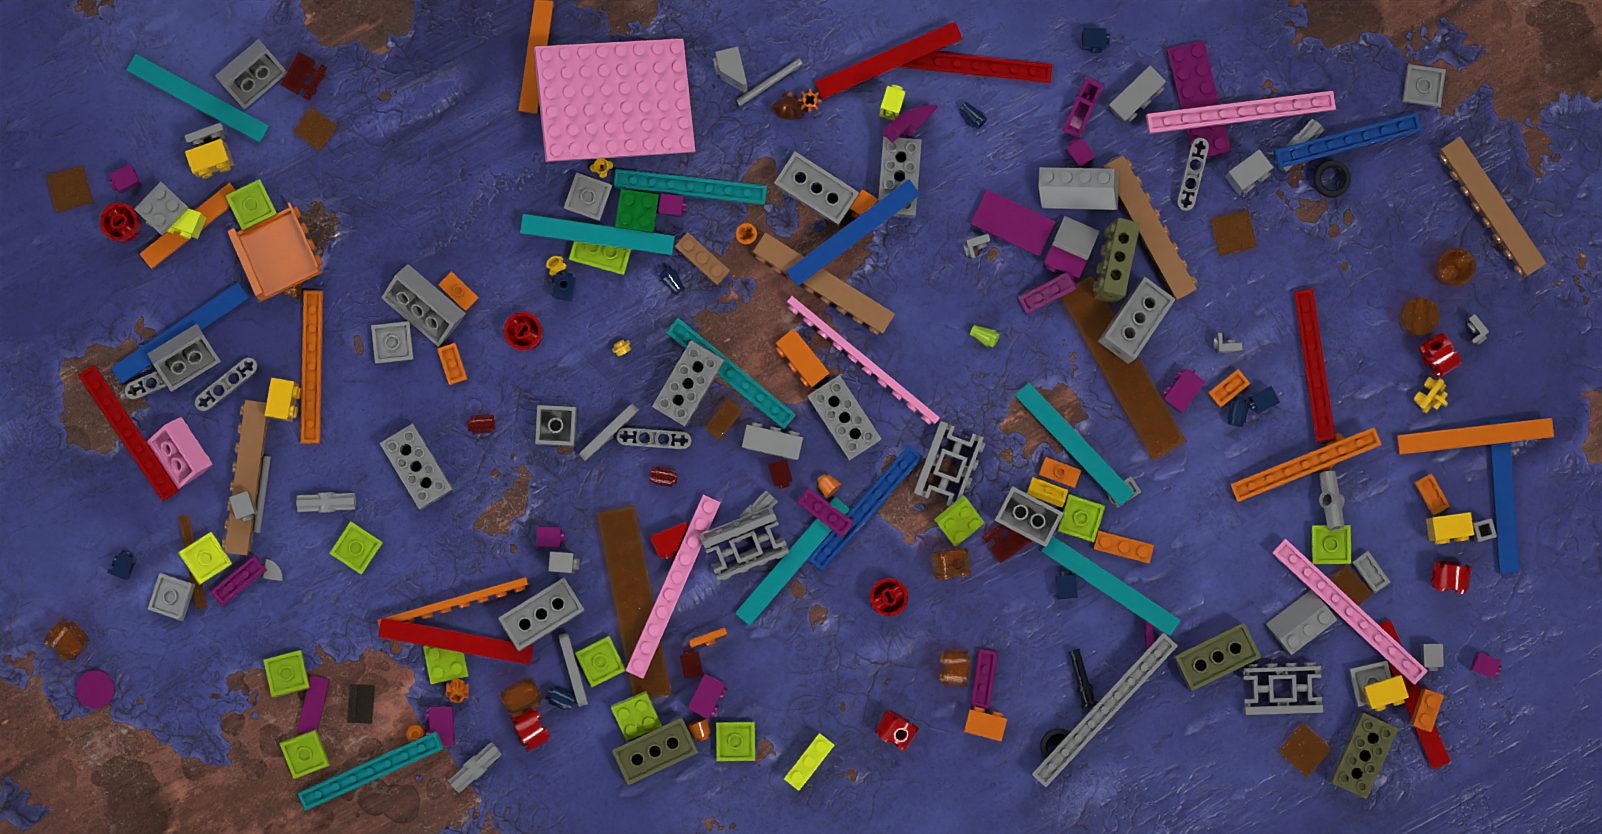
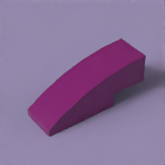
[1062,76,1104,138]
[882,105,938,143]

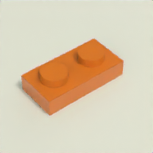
[437,343,468,385]
[1208,369,1250,408]

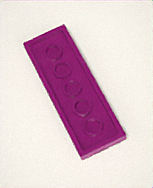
[1166,41,1231,161]

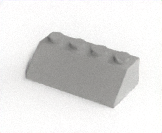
[1038,167,1120,210]
[381,264,466,347]

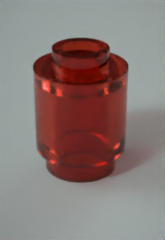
[467,414,496,435]
[649,466,678,488]

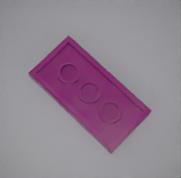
[970,190,1056,257]

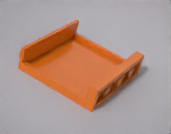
[227,202,323,302]

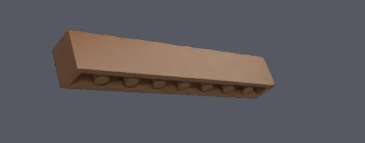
[1438,137,1546,278]
[1102,155,1198,302]
[753,232,895,335]
[222,400,269,556]

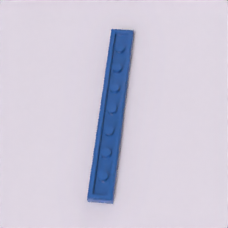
[1273,112,1422,169]
[786,179,921,287]
[111,282,250,384]
[1488,419,1519,573]
[808,445,923,572]

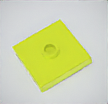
[178,532,232,585]

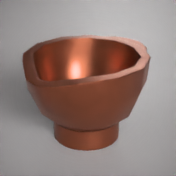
[771,92,805,120]

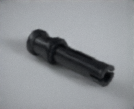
[1068,649,1098,708]

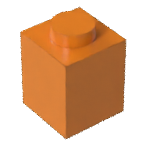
[849,189,878,218]

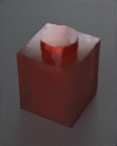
[768,459,793,490]
[680,649,704,678]

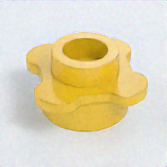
[590,158,613,178]
[546,256,566,276]
[612,340,631,356]

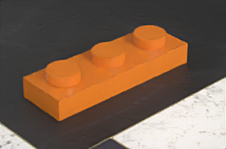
[1093,531,1154,564]

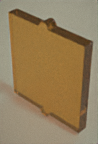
[293,107,338,151]

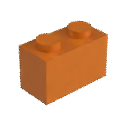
[1409,689,1444,732]
[963,706,1007,741]

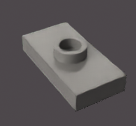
[1352,551,1390,593]

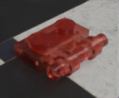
[281,52,328,101]
[982,524,1032,564]

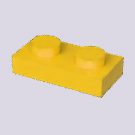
[1027,477,1068,508]

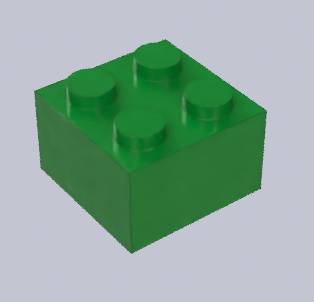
[615,189,660,233]

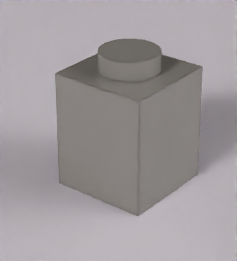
[229,491,257,522]
[1472,518,1497,543]
[1420,644,1444,671]

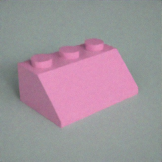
[147,417,213,489]

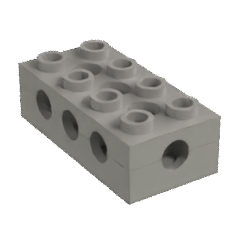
[878,136,922,218]
[774,151,859,227]
[1098,277,1175,364]
[652,340,726,426]
[807,375,882,461]
[380,423,454,510]
[498,578,584,652]

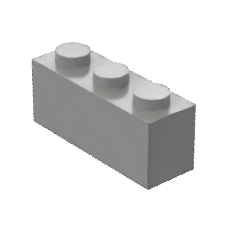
[1108,65,1166,124]
[742,422,803,461]
[548,552,580,574]

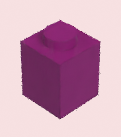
[1066,138,1096,168]
[109,164,142,194]
[658,193,687,217]
[537,527,565,548]
[1469,652,1502,679]

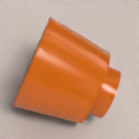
[736,223,757,244]
[817,474,842,499]
[687,717,710,742]
[406,723,427,742]

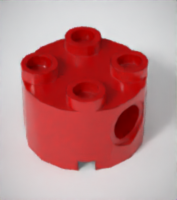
[100,203,142,243]
[504,312,544,352]
[1418,333,1462,379]
[1431,561,1472,594]
[870,578,908,616]
[510,708,551,753]
[874,709,920,752]

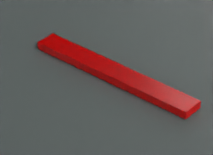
[815,22,963,100]
[899,52,1053,84]
[1294,288,1336,443]
[78,365,180,502]
[378,618,534,665]
[1378,619,1451,770]

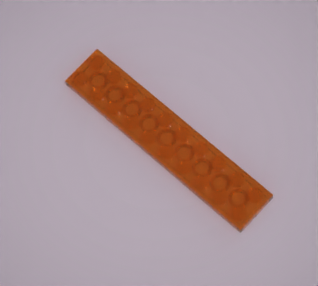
[1060,275,1187,461]
[597,506,672,699]

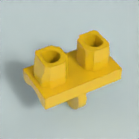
[1414,377,1448,414]

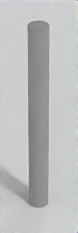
[736,58,803,106]
[253,456,271,533]

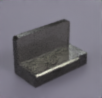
[347,684,375,724]

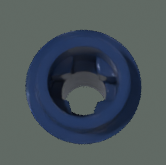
[959,102,987,130]
[658,266,685,295]

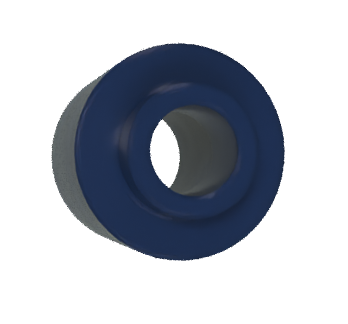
[1227,398,1249,427]
[546,686,576,710]

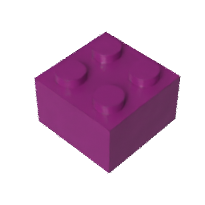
[688,673,728,719]

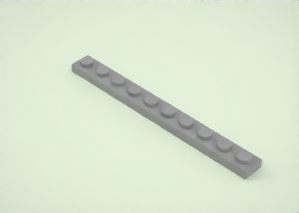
[1032,633,1178,787]

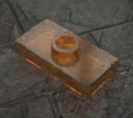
[705,399,743,441]

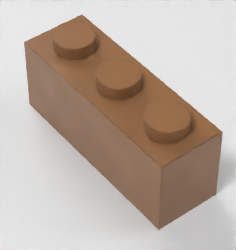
[675,232,731,287]

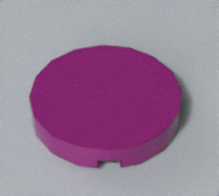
[76,670,115,709]

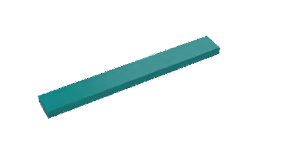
[127,54,270,143]
[613,169,767,205]
[520,214,675,256]
[666,318,796,430]
[1015,383,1135,507]
[735,497,850,626]
[1041,536,1181,637]
[297,731,445,811]

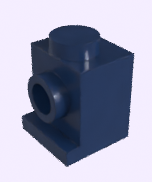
[107,549,137,580]

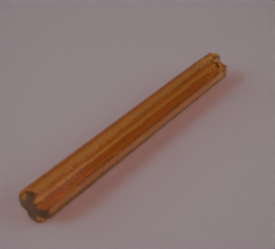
[178,515,207,609]

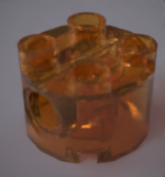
[1434,248,1476,288]
[1398,297,1440,337]
[930,548,972,580]
[44,617,90,662]
[939,648,970,688]
[498,677,543,718]

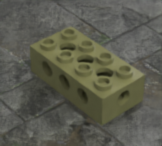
[1092,217,1140,304]
[1173,622,1261,691]
[1328,712,1399,799]
[612,717,699,785]

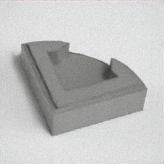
[263,559,283,581]

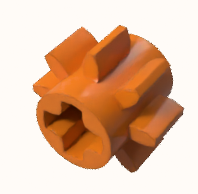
[798,89,822,114]
[446,679,469,703]

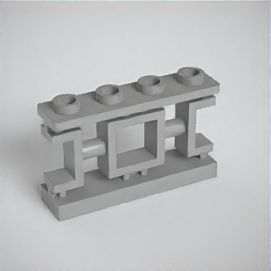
[913,421,986,507]
[700,506,789,580]
[1242,662,1323,715]

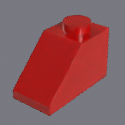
[650,522,688,560]

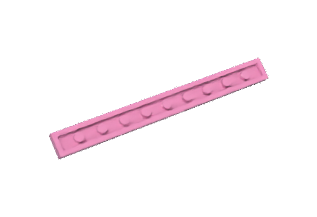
[1146,91,1336,134]
[787,296,940,425]
[625,495,721,679]
[1272,539,1427,685]

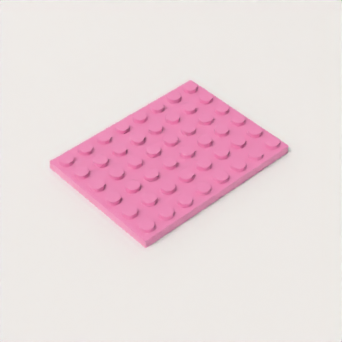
[534,39,695,162]

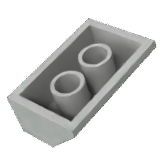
[215,39,288,110]
[713,46,748,93]
[148,324,221,392]
[994,486,1064,547]
[1265,590,1337,655]

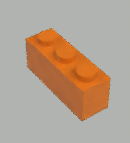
[776,328,830,388]

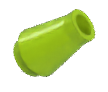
[970,325,1000,348]

